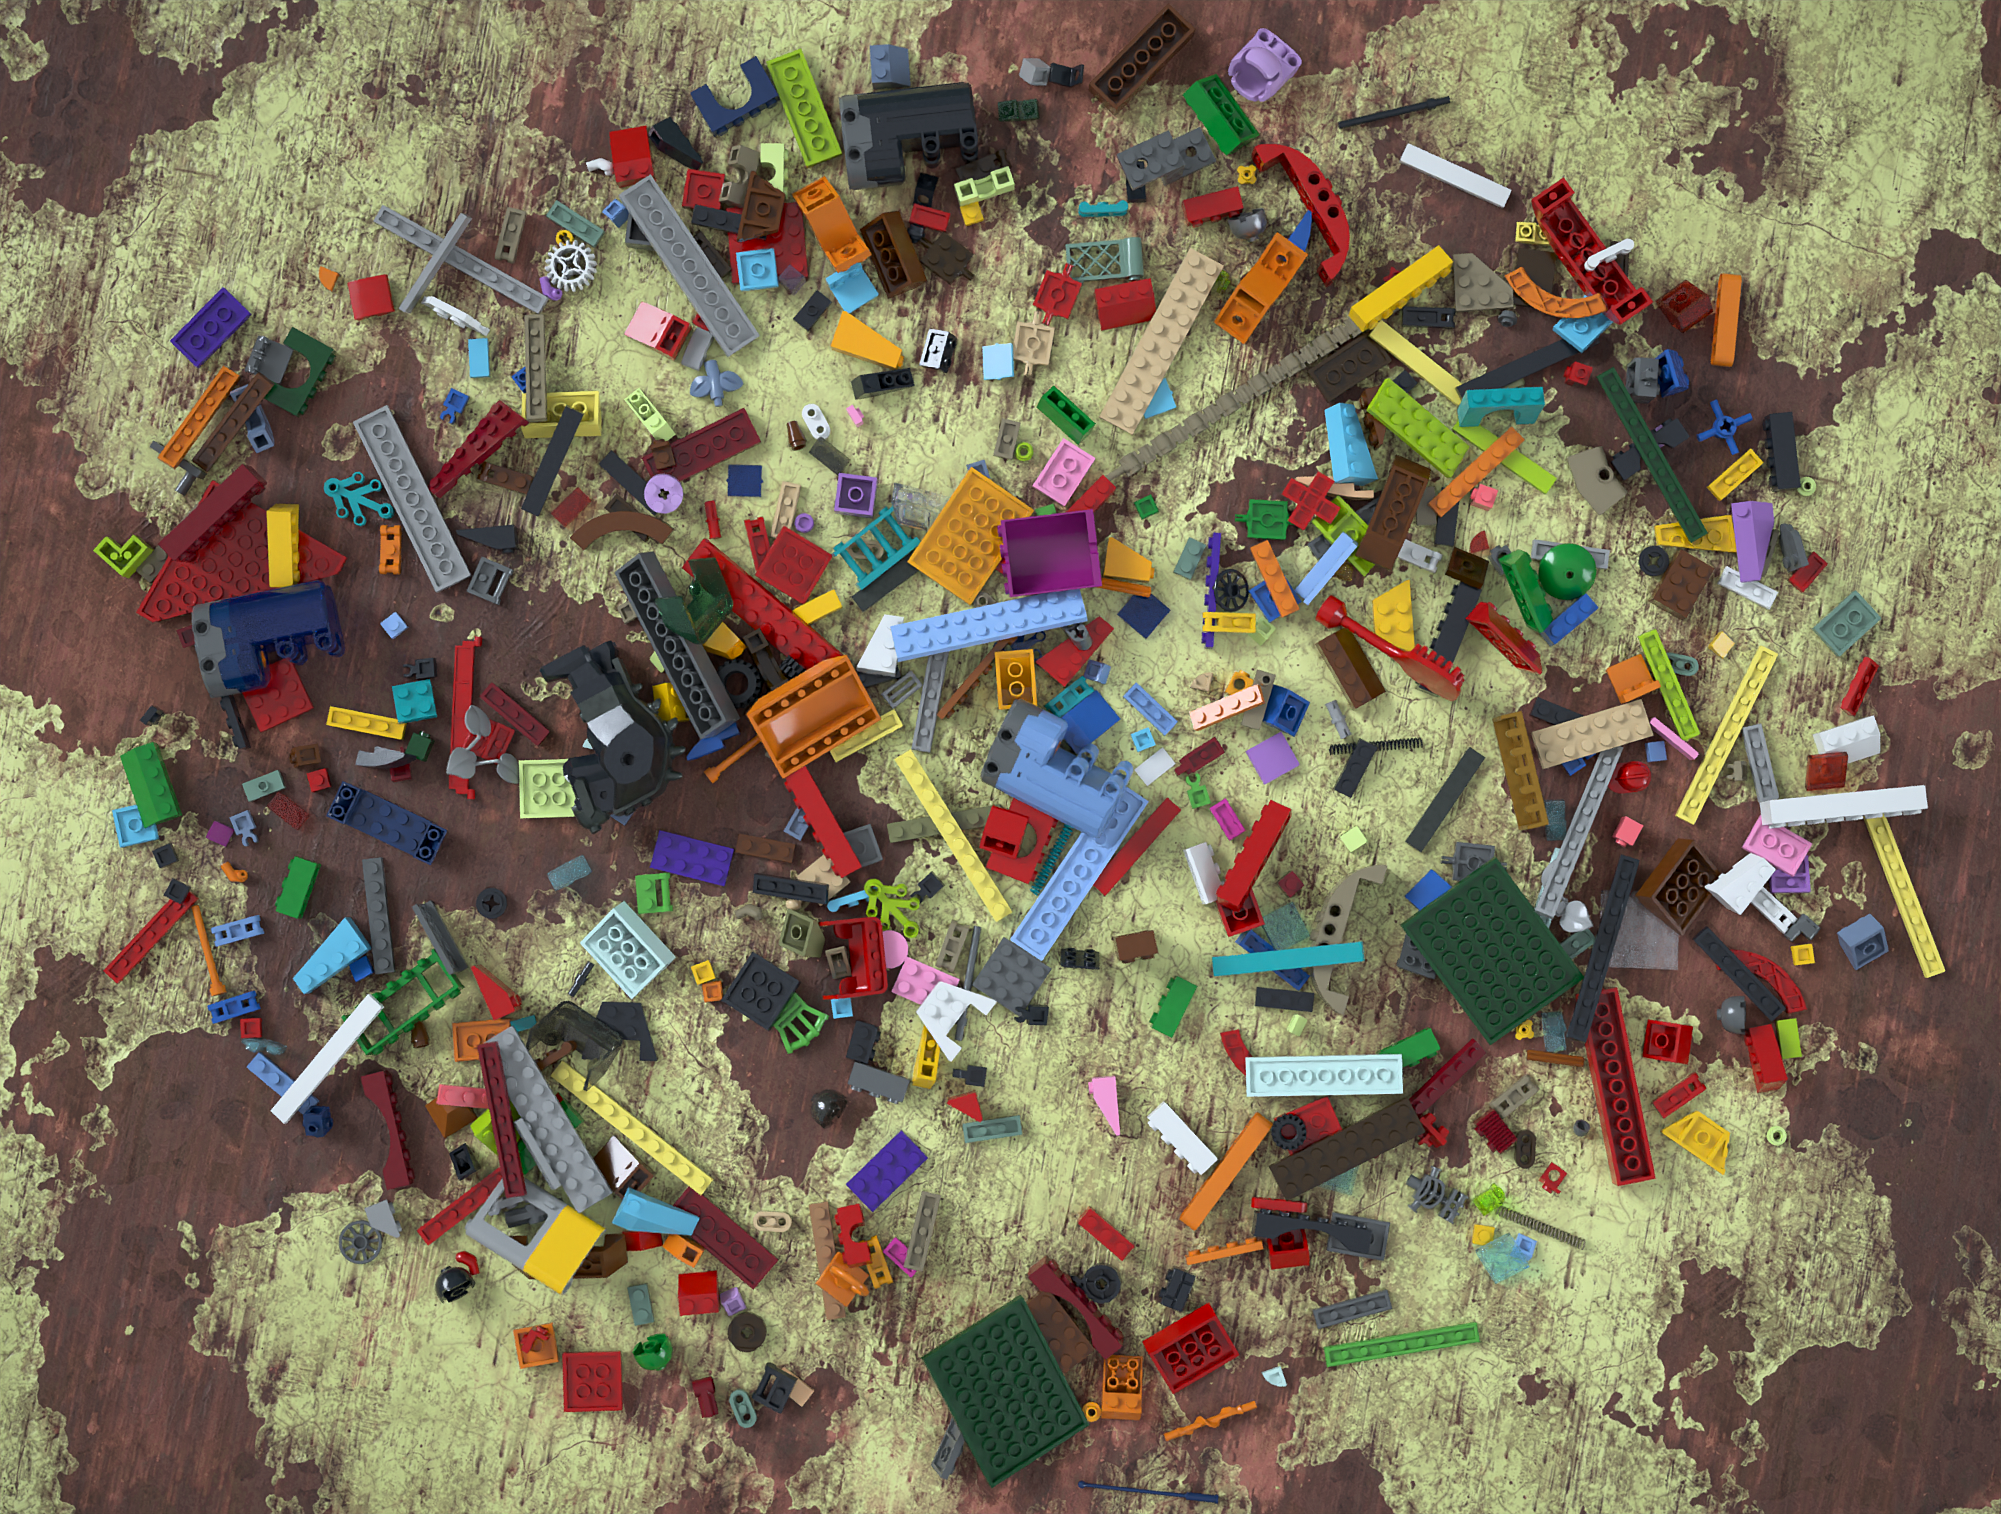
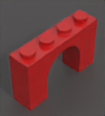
[986,797,1058,884]

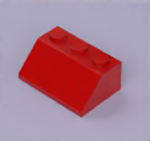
[1094,278,1156,331]

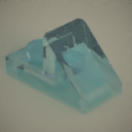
[1541,1011,1567,1052]

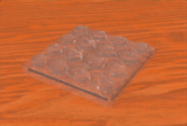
[1601,890,1679,970]

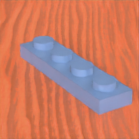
[247,1052,319,1114]

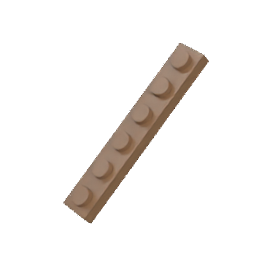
[809,1201,846,1320]

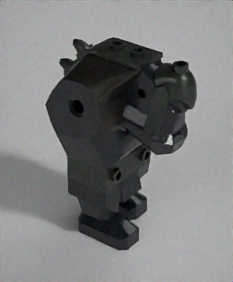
[539,640,685,834]

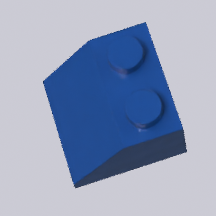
[1262,684,1310,737]

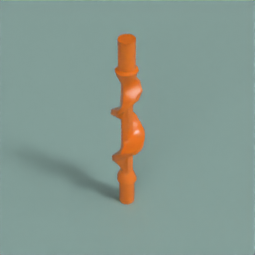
[1164,1400,1257,1441]

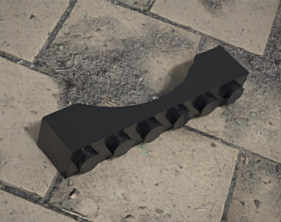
[1251,1208,1372,1254]

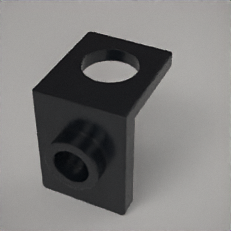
[1049,63,1084,88]
[913,173,939,208]

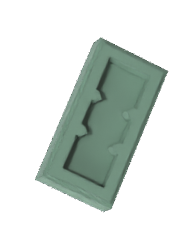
[242,770,286,802]

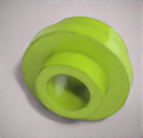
[1014,442,1033,462]

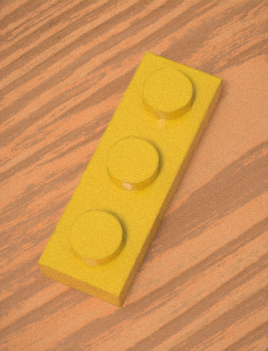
[1707,449,1764,501]

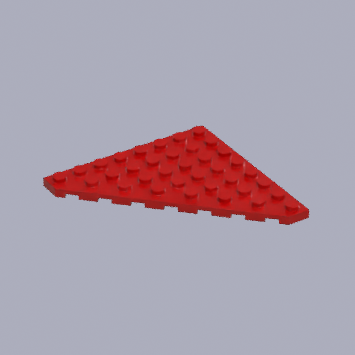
[136,480,348,622]

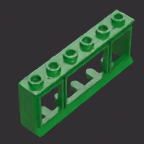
[341,949,465,1056]

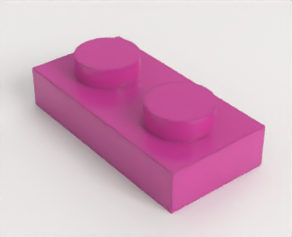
[882,1236,917,1277]

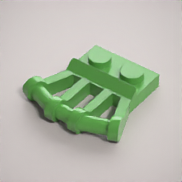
[773,992,829,1054]

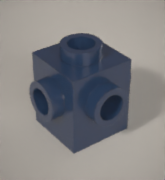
[303,1106,333,1138]

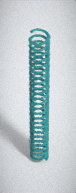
[1030,824,1075,896]

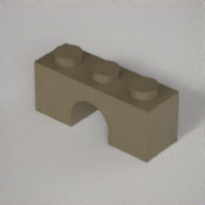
[719,145,760,208]

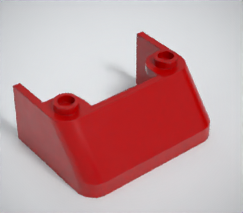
[818,917,888,1000]

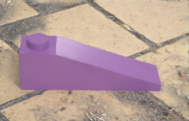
[1731,501,1775,583]

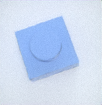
[380,612,408,639]

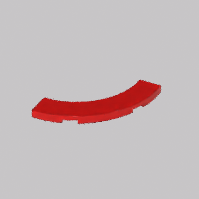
[1716,949,1807,1014]
[1220,1029,1253,1076]

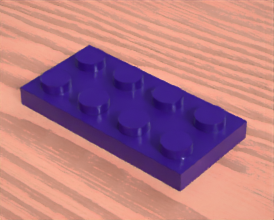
[170,287,252,369]
[650,830,734,886]
[846,1130,928,1212]

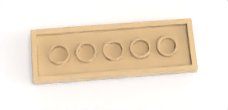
[1531,699,1653,769]

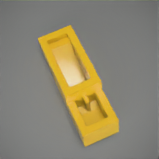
[792,589,843,625]

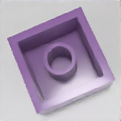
[834,473,878,519]

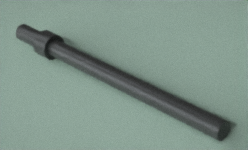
[955,926,981,1041]

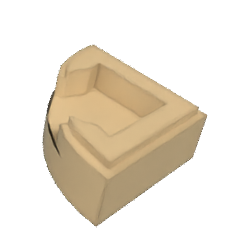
[1190,673,1213,692]

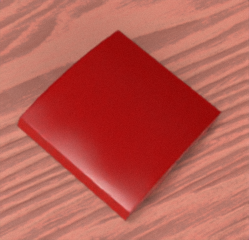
[347,274,395,321]
[462,719,515,765]

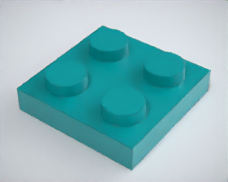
[392,679,437,724]

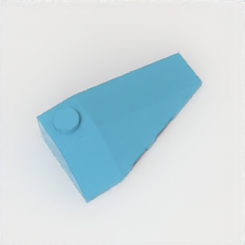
[612,1187,700,1235]

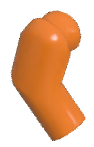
[220,862,248,883]

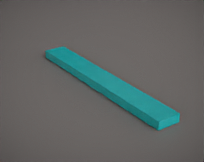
[1212,942,1365,977]

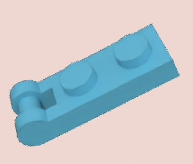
[827,887,877,912]

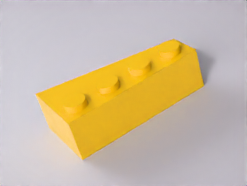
[267,504,300,588]

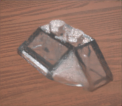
[891,483,950,532]

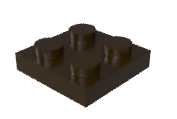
[1445,547,1489,589]

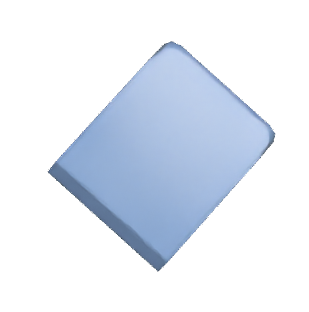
[1510,1233,1537,1262]

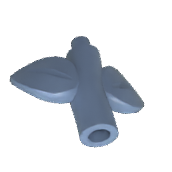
[690,360,743,407]

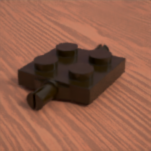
[919,232,975,285]

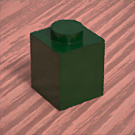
[405,731,435,762]

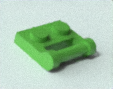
[635,873,673,914]

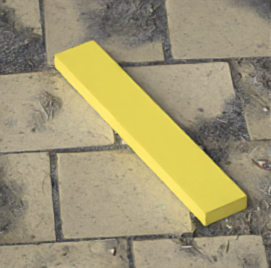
[1368,320,1462,406]

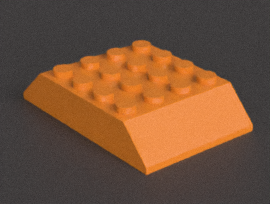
[746,655,881,779]

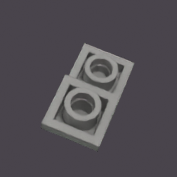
[681,327,714,371]

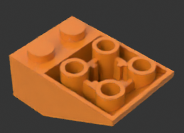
[1101,1355,1143,1420]

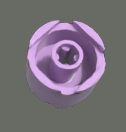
[644,473,683,513]

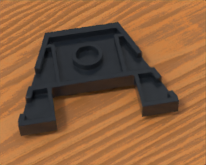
[582,1001,658,1061]

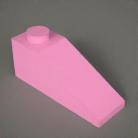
[1088,1076,1120,1135]

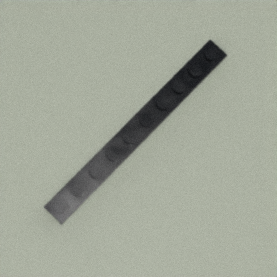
[1566,854,1640,1044]

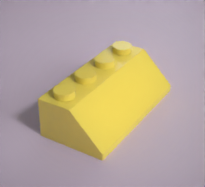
[521,391,602,438]

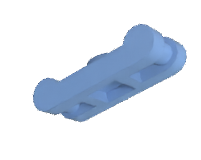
[211,915,264,947]

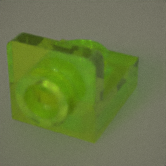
[1216,270,1231,294]
[1472,1183,1505,1216]

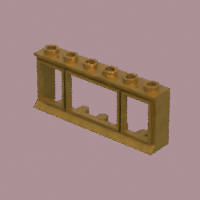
[1492,711,1549,830]

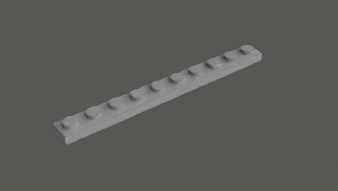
[374,205,549,314]
[1534,746,1623,919]

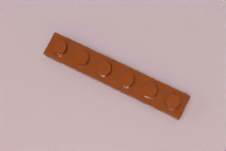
[936,637,1018,720]

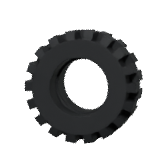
[717,659,762,709]

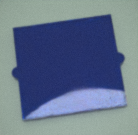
[726,465,764,497]

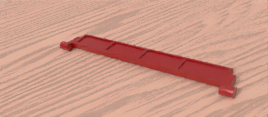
[449,636,482,799]

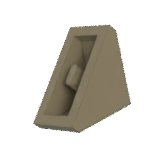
[825,946,852,979]

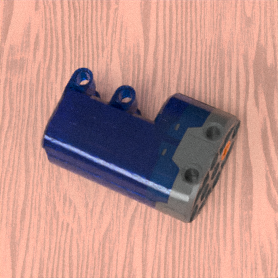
[192,580,345,698]

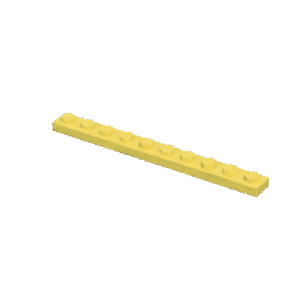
[1675,645,1778,825]
[894,749,1012,922]
[1863,814,1945,978]
[551,1060,714,1195]

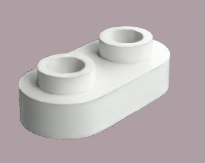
[802,404,830,441]

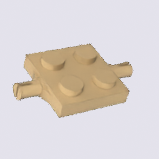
[1013,311,1055,376]

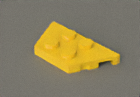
[1372,580,1415,651]
[1660,1110,1730,1175]

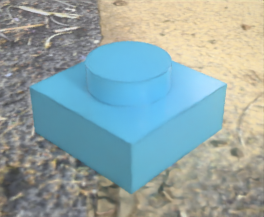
[1131,727,1156,752]
[831,998,853,1019]

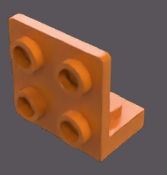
[1606,654,1661,704]

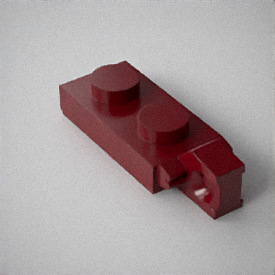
[1173,737,1225,776]

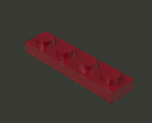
[479,682,551,747]

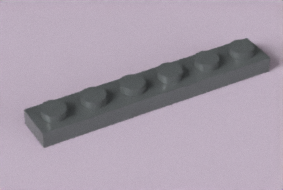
[362,857,396,974]

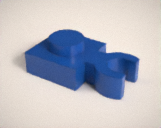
[440,388,470,425]

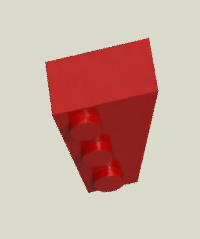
[1744,1024,1788,1093]

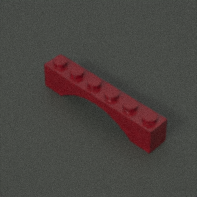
[361,1070,415,1190]
[1028,1255,1124,1360]

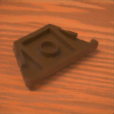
[737,171,786,242]

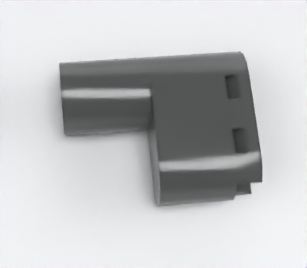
[1784,914,1821,942]

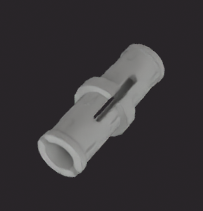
[1325,700,1352,739]

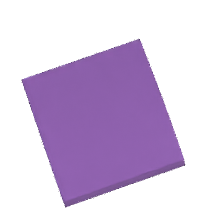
[1245,732,1300,785]

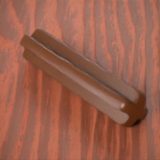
[1526,1050,1584,1067]

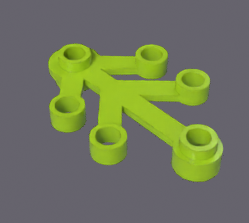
[864,879,920,938]

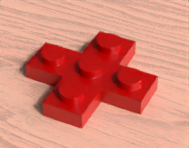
[1282,471,1341,530]

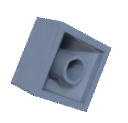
[870,44,911,90]
[1837,914,1889,970]

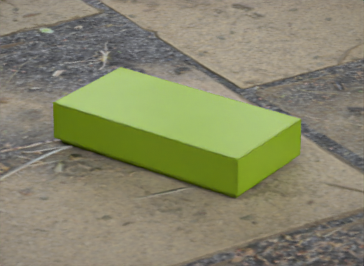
[1775,1018,1802,1059]

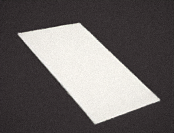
[1134,747,1176,786]

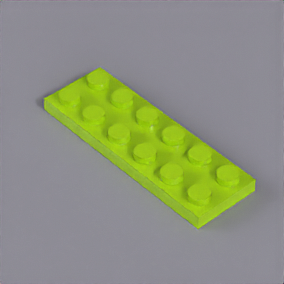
[766,48,842,168]
[1367,378,1470,478]

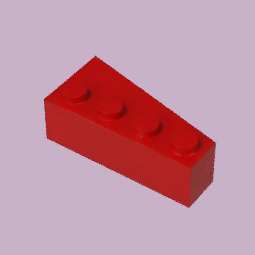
[1035,616,1114,688]

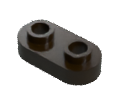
[1514,1129,1536,1169]

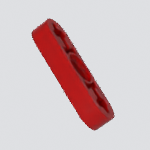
[1251,1197,1308,1213]

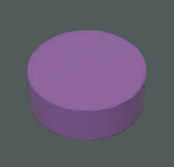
[795,513,814,533]

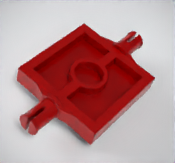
[1033,263,1083,326]

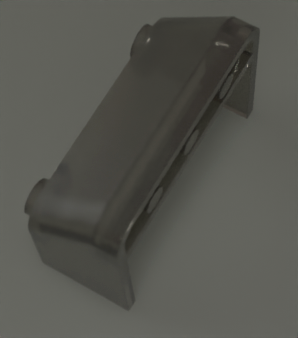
[526,1001,623,1091]

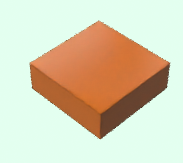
[702,981,724,1003]

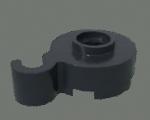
[1069,1263,1122,1304]

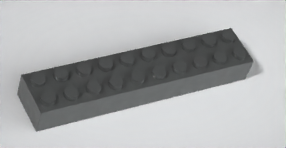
[614,551,740,740]

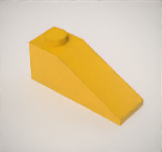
[912,1025,940,1089]

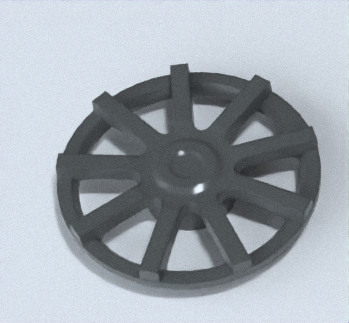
[339,1220,383,1264]

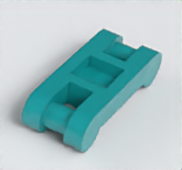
[1078,200,1128,217]
[1044,676,1095,718]

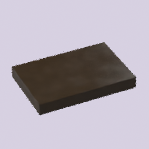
[1513,248,1556,308]

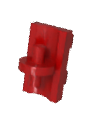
[1417,1112,1449,1148]

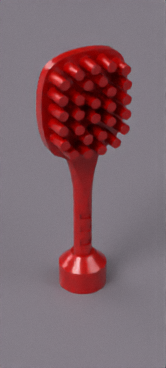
[1315,595,1465,701]

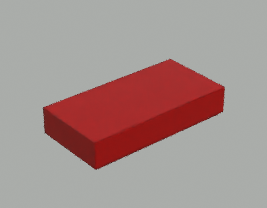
[909,203,951,233]
[1787,551,1828,593]

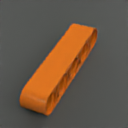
[1711,273,1742,367]

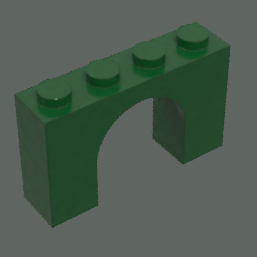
[264,327,336,418]

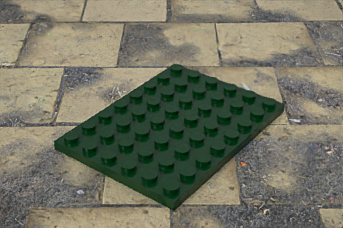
[1400,856,1584,1045]
[921,1295,1089,1488]

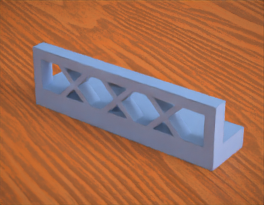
[1294,531,1358,605]

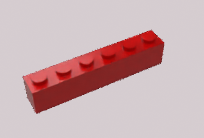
[784,766,862,878]
[1216,800,1292,913]

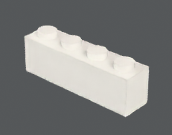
[1147,1101,1218,1175]

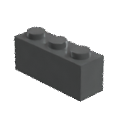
[848,1061,910,1104]

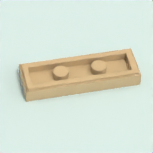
[770,481,802,538]

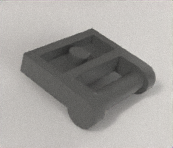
[466,557,514,605]

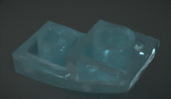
[1544,799,1566,841]
[547,855,592,891]
[241,1038,287,1055]

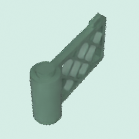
[1066,237,1144,285]

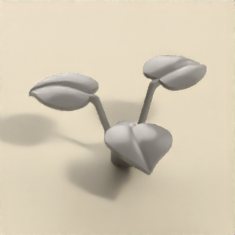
[446,705,519,784]
[1538,859,1593,932]

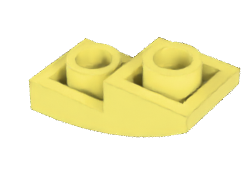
[1515,222,1550,246]

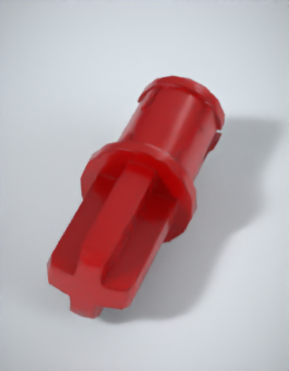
[704,501,722,539]

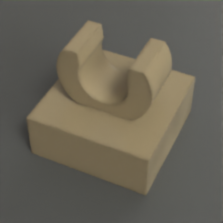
[1726,761,1748,781]

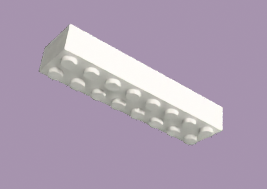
[1760,785,1928,829]

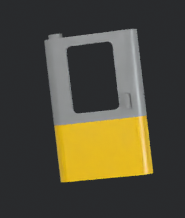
[465,1178,607,1295]

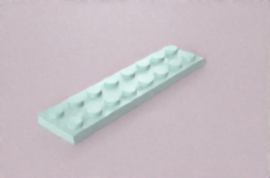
[1246,1054,1403,1097]

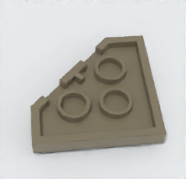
[1453,253,1514,312]

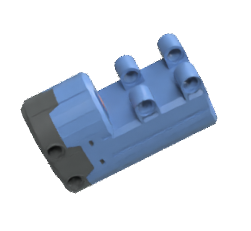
[980,698,1134,838]

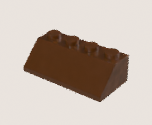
[860,211,927,299]
[1315,628,1386,710]

